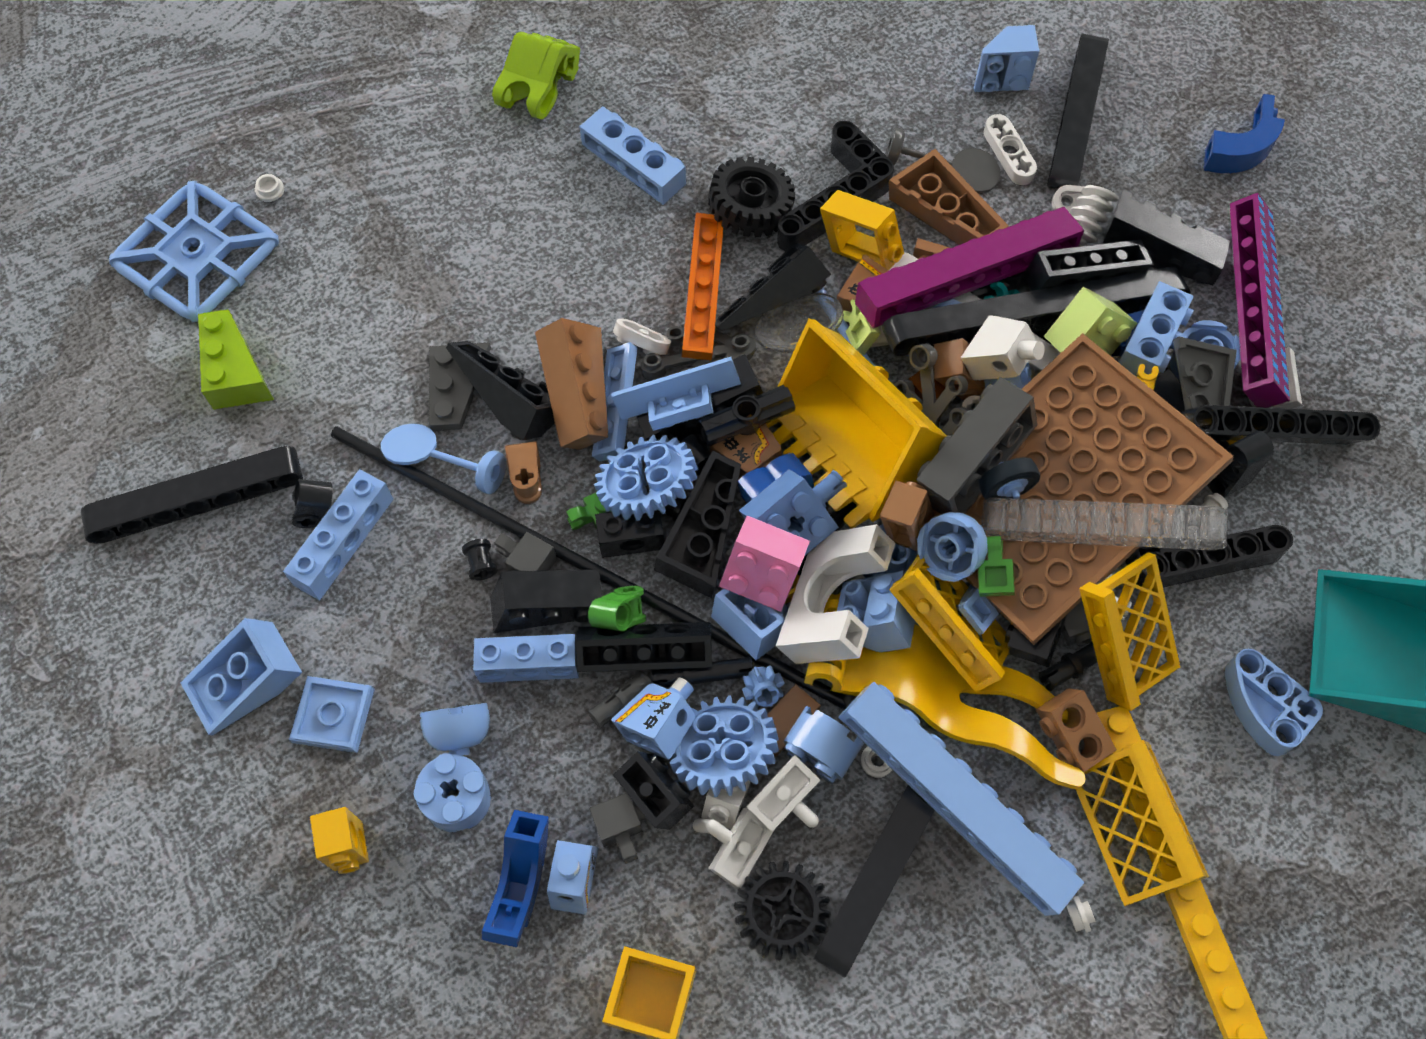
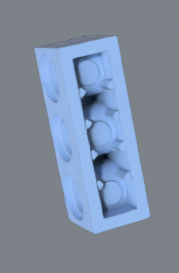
[1119,281,1194,376]
[473,634,579,683]

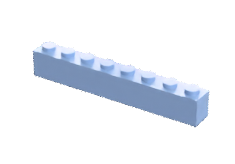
[838,682,1084,916]

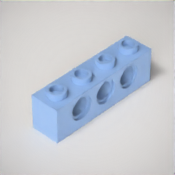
[579,106,686,205]
[283,469,393,601]

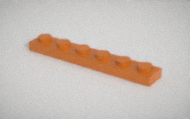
[681,213,723,361]

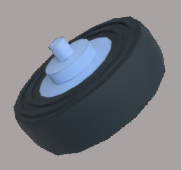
[978,457,1041,503]

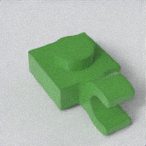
[566,493,612,530]
[978,536,1015,597]

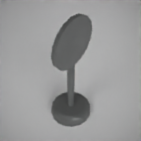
[885,127,1000,193]

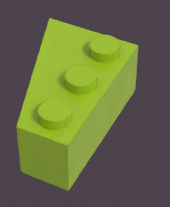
[198,309,274,410]

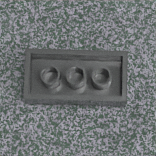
[916,376,1038,514]

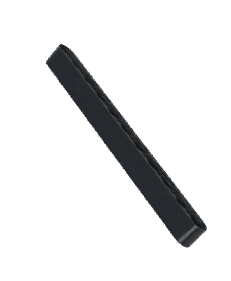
[882,267,1191,356]

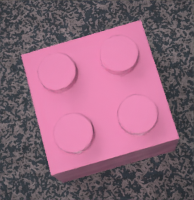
[719,516,810,612]

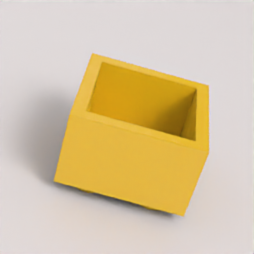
[602,946,696,1039]

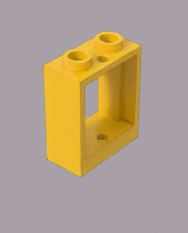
[820,190,904,270]

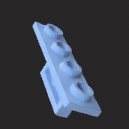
[611,357,741,431]

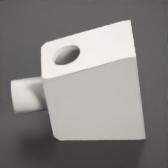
[961,315,1045,380]

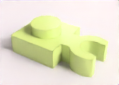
[842,299,881,355]

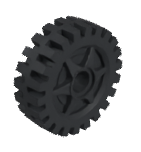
[708,157,795,237]

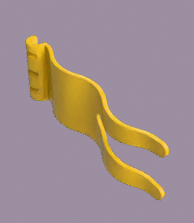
[804,599,1086,789]

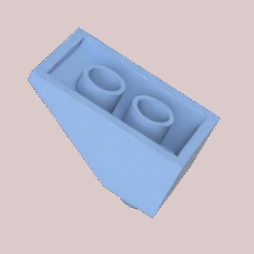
[181,618,302,735]

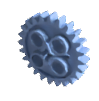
[594,435,698,520]
[670,695,779,797]

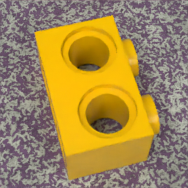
[310,807,369,874]

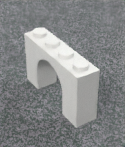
[776,524,896,664]

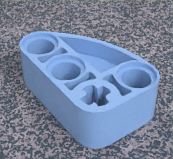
[1225,648,1323,756]

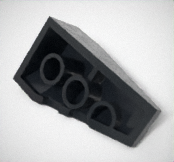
[715,243,831,331]
[446,341,555,441]

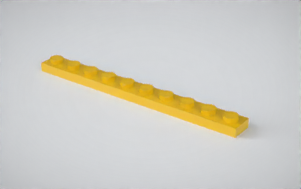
[1097,706,1268,1039]

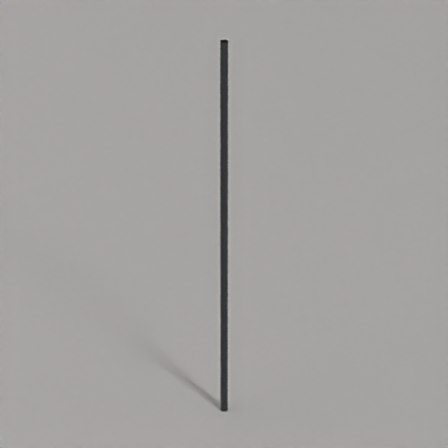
[331,426,948,751]

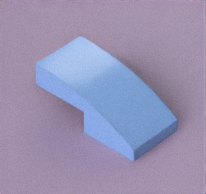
[958,585,999,635]

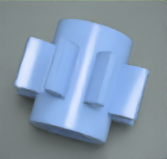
[742,665,785,707]

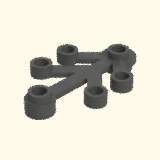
[641,326,756,381]
[894,344,968,436]

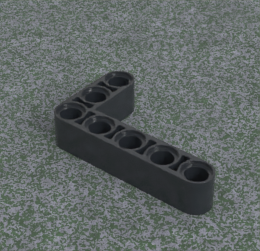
[777,121,894,252]
[1153,367,1274,498]
[1125,525,1293,588]

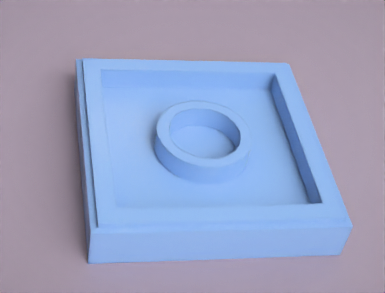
[289,676,374,753]

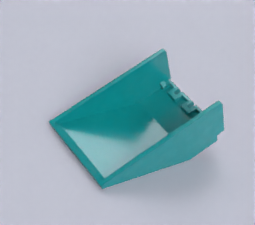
[1309,569,1426,733]

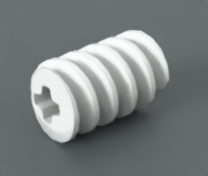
[1070,185,1119,247]

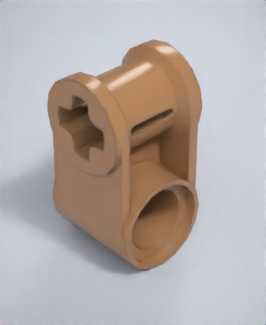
[505,441,542,504]

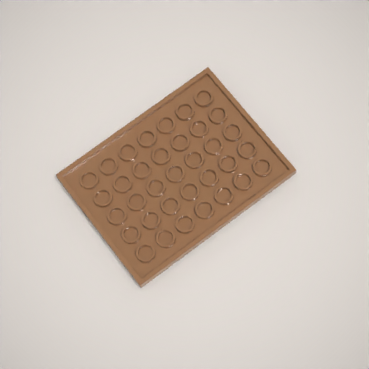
[932,333,1233,645]

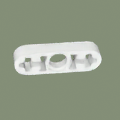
[984,114,1037,185]

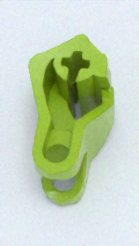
[492,32,580,120]

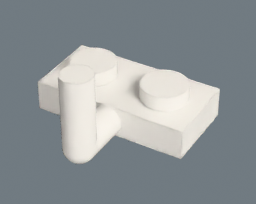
[746,755,820,832]
[693,808,774,888]

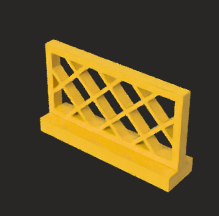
[1079,552,1180,711]
[889,555,1009,693]
[1075,740,1209,906]

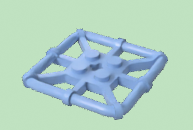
[109,181,279,322]

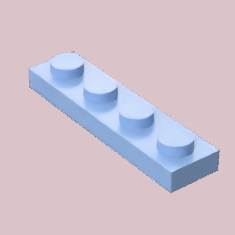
[592,342,638,461]

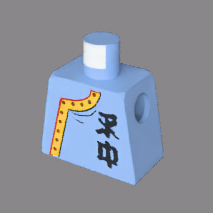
[611,677,695,760]
[547,840,599,915]

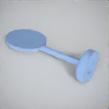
[381,424,506,495]

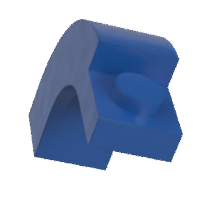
[1203,94,1285,173]
[482,810,549,948]

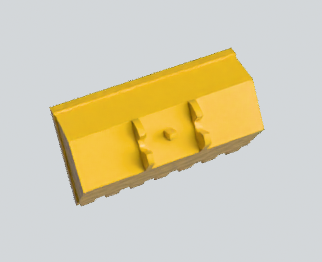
[765,318,947,529]

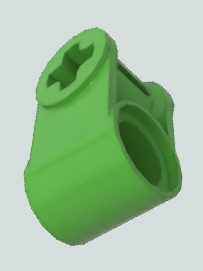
[588,586,646,631]

